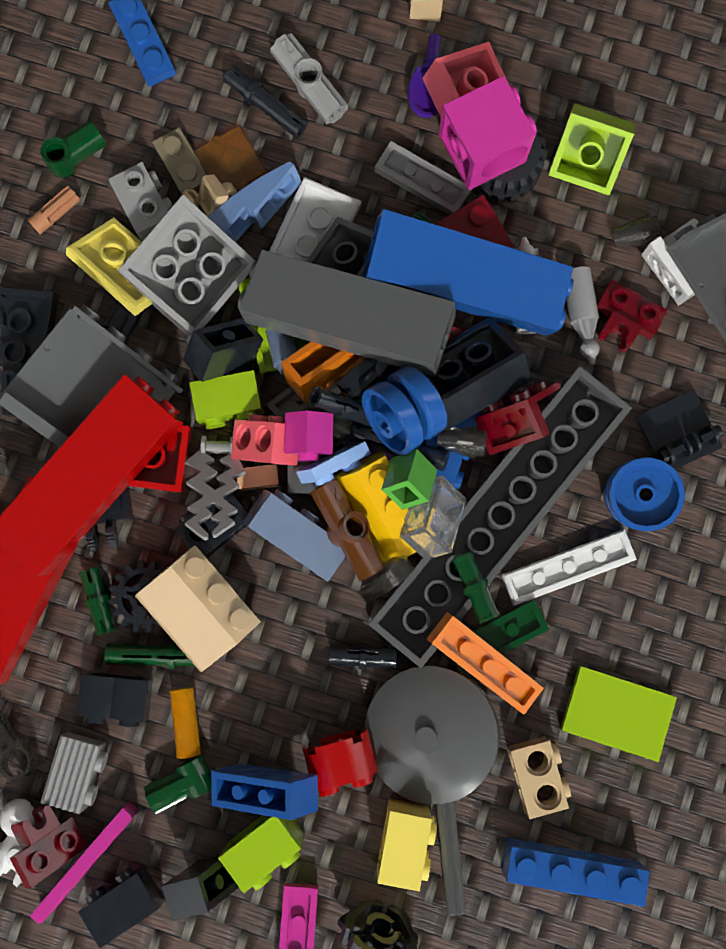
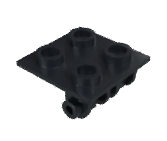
[635,390,724,469]

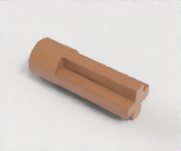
[27,186,81,235]

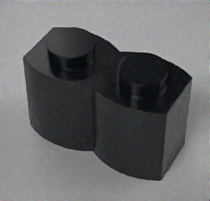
[77,672,153,727]

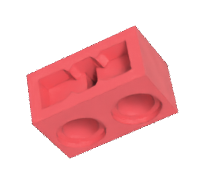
[231,414,298,466]

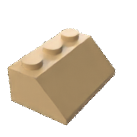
[135,545,261,672]

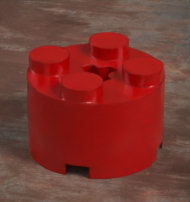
[302,728,378,797]

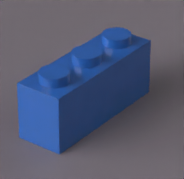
[211,763,318,820]

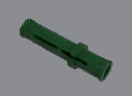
[105,642,195,669]

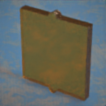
[194,126,266,191]

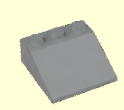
[118,195,255,337]

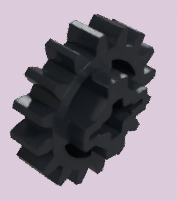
[108,560,168,632]

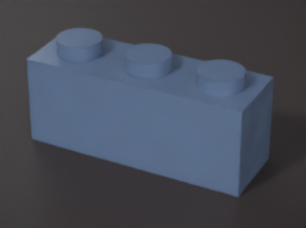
[242,489,346,582]

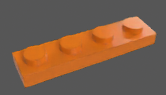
[426,612,544,715]

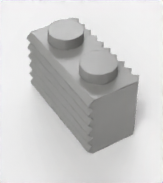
[41,732,108,814]

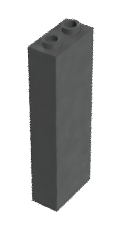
[238,250,456,377]

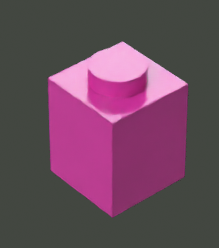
[284,410,333,462]

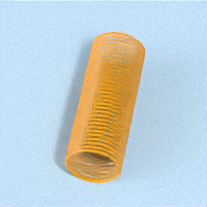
[169,687,201,759]

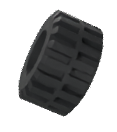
[473,126,547,204]

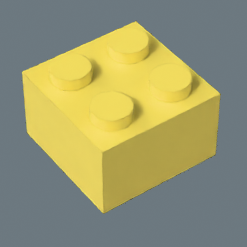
[377,798,437,892]

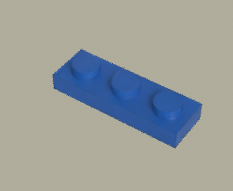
[108,0,176,87]

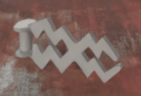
[185,436,246,541]

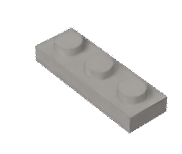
[375,141,472,215]

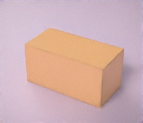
[237,464,280,491]

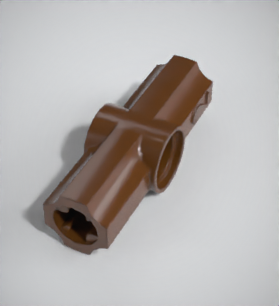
[310,477,386,581]

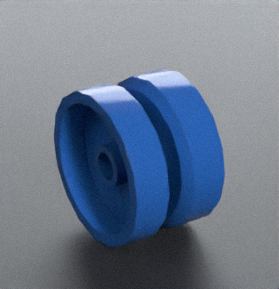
[362,366,447,455]
[603,457,685,532]

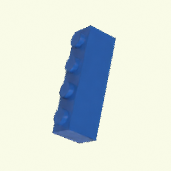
[502,837,650,907]

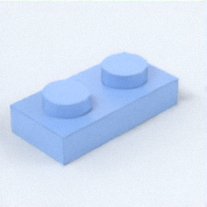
[296,441,370,486]

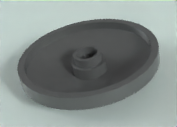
[365,665,500,804]

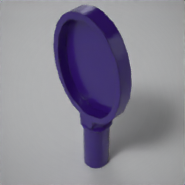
[407,34,441,118]

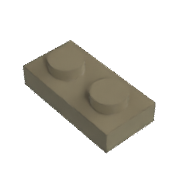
[152,127,206,195]

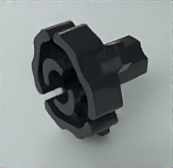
[337,899,418,949]

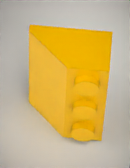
[334,451,433,564]

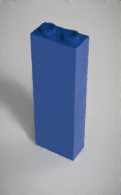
[362,209,574,336]

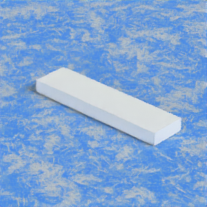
[501,529,637,606]

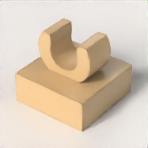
[198,174,237,216]

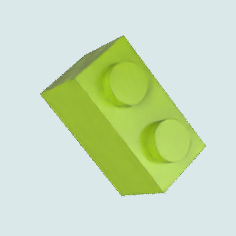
[189,370,264,429]

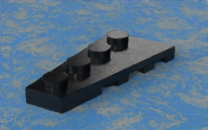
[0,287,59,418]

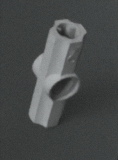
[270,33,348,125]

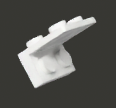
[642,219,699,306]

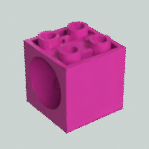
[439,76,537,191]

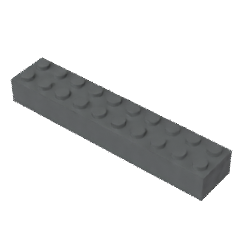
[368,367,632,668]

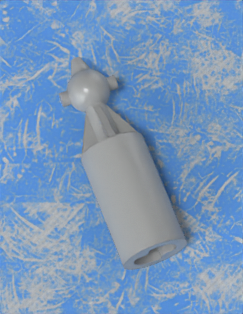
[566,267,600,365]

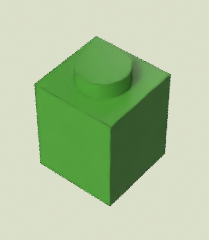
[381,449,437,510]

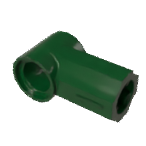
[40,120,107,178]
[144,754,211,814]

